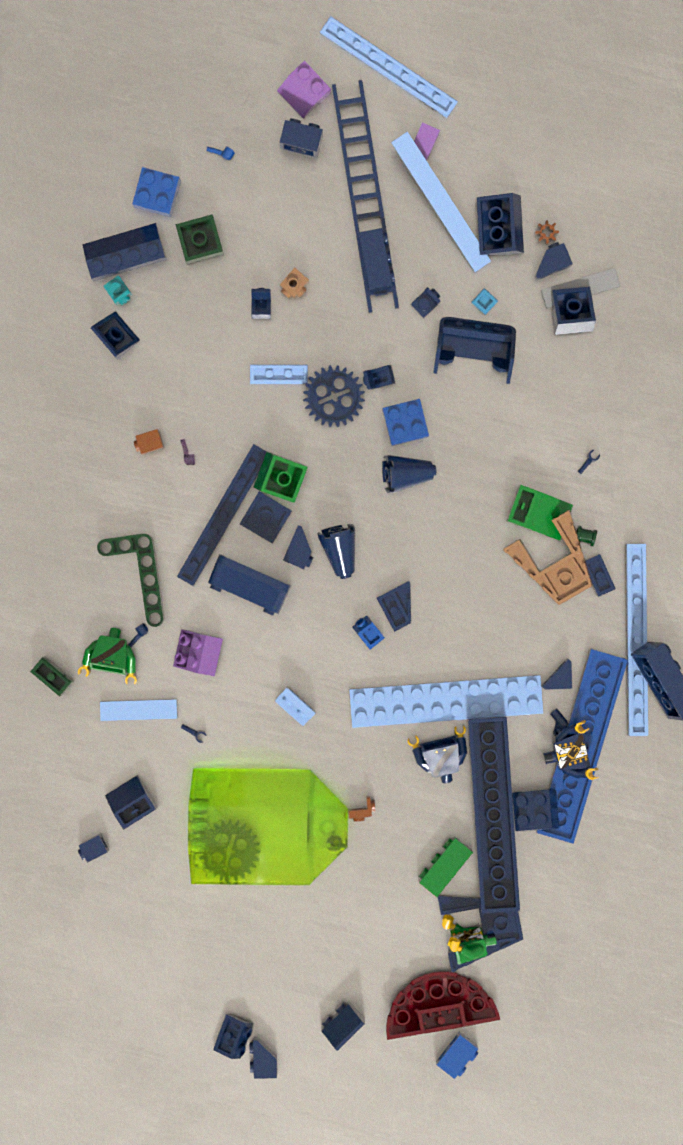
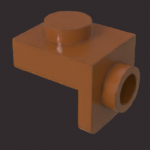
[348,796,376,822]

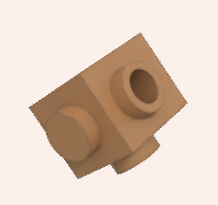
[280,267,309,299]

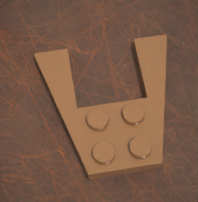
[503,510,593,605]

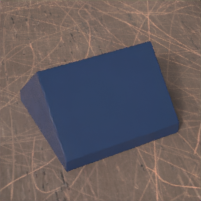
[91,311,140,359]

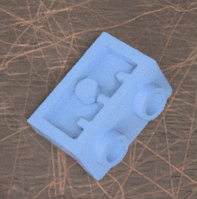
[275,687,316,726]

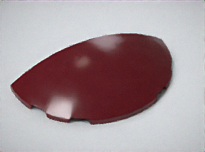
[386,972,500,1040]

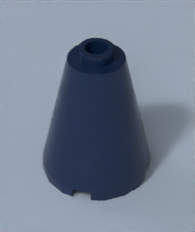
[382,455,437,493]
[317,524,355,579]

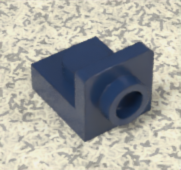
[410,287,441,319]

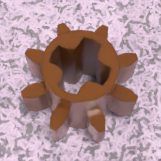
[535,220,559,245]

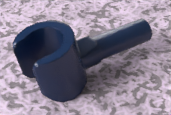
[578,450,600,474]
[128,623,148,648]
[181,724,207,743]

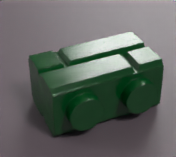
[30,656,74,697]

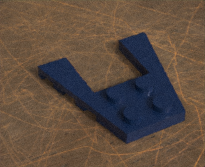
[438,895,523,972]

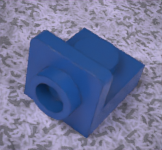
[352,616,385,650]

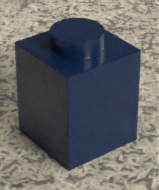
[78,833,109,863]

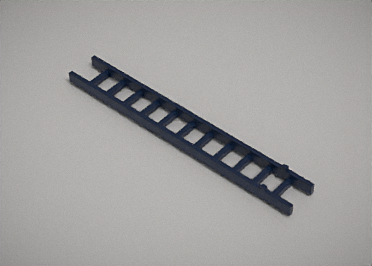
[332,80,399,313]

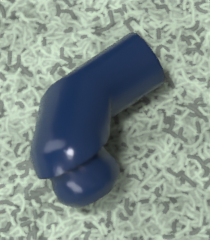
[550,708,568,737]

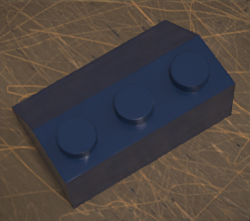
[477,193,524,255]

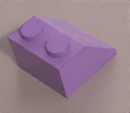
[277,60,331,119]

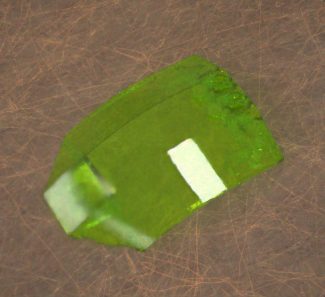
[188,768,348,885]

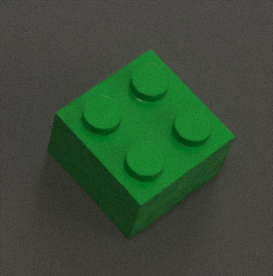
[254,451,308,503]

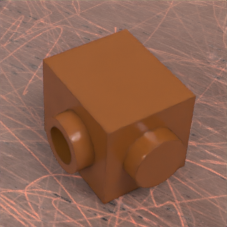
[133,429,164,455]

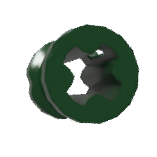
[576,526,597,546]

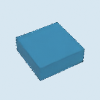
[471,288,498,315]

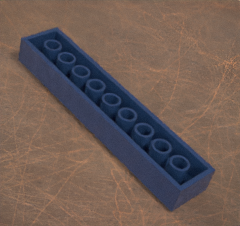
[468,717,520,913]

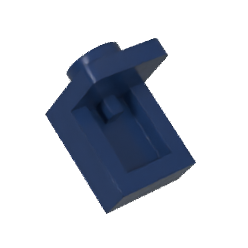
[251,288,271,319]
[363,365,395,390]

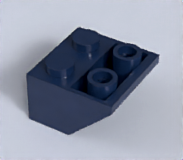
[105,775,158,830]

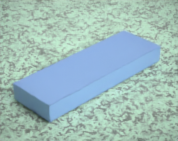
[250,365,308,384]

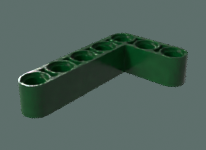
[97,534,165,627]

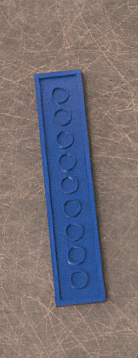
[536,649,628,844]

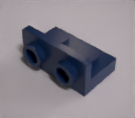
[213,1014,253,1059]

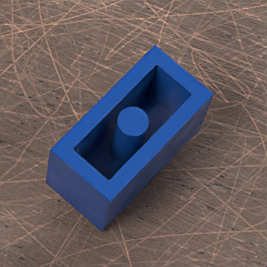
[436,1031,478,1079]

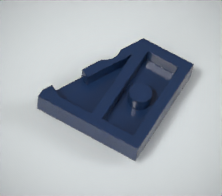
[377,581,411,632]

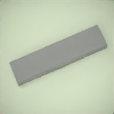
[541,268,620,309]

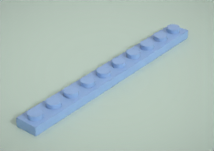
[626,544,648,736]

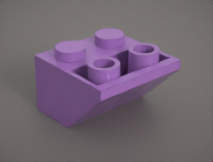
[173,629,223,676]

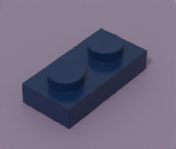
[585,554,616,597]

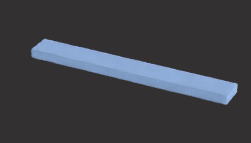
[320,16,458,118]
[391,132,491,272]

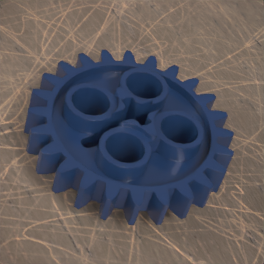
[303,365,365,427]

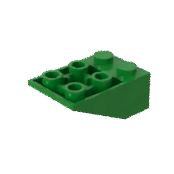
[506,485,573,541]

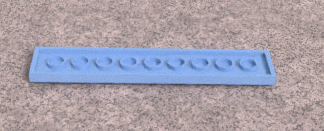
[349,675,543,728]

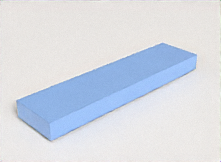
[100,699,177,721]

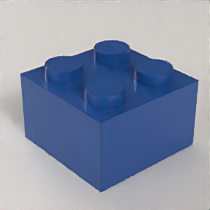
[132,167,181,217]
[382,399,429,446]

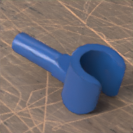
[207,146,235,160]

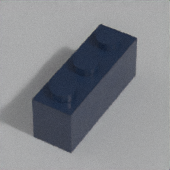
[359,228,395,291]

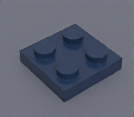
[240,491,292,544]

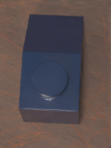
[534,242,573,281]
[283,525,314,569]

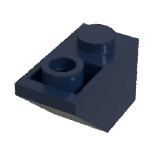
[249,1037,277,1079]

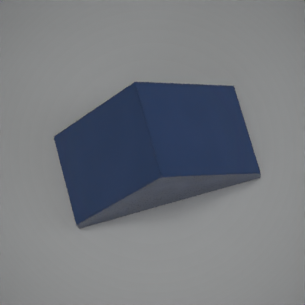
[541,658,572,690]

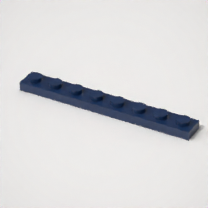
[177,444,267,586]

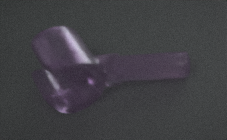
[180,439,195,465]

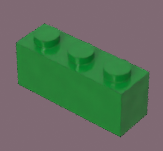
[418,836,473,897]

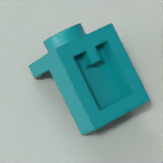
[103,275,132,306]

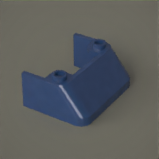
[433,317,516,384]
[208,554,292,616]

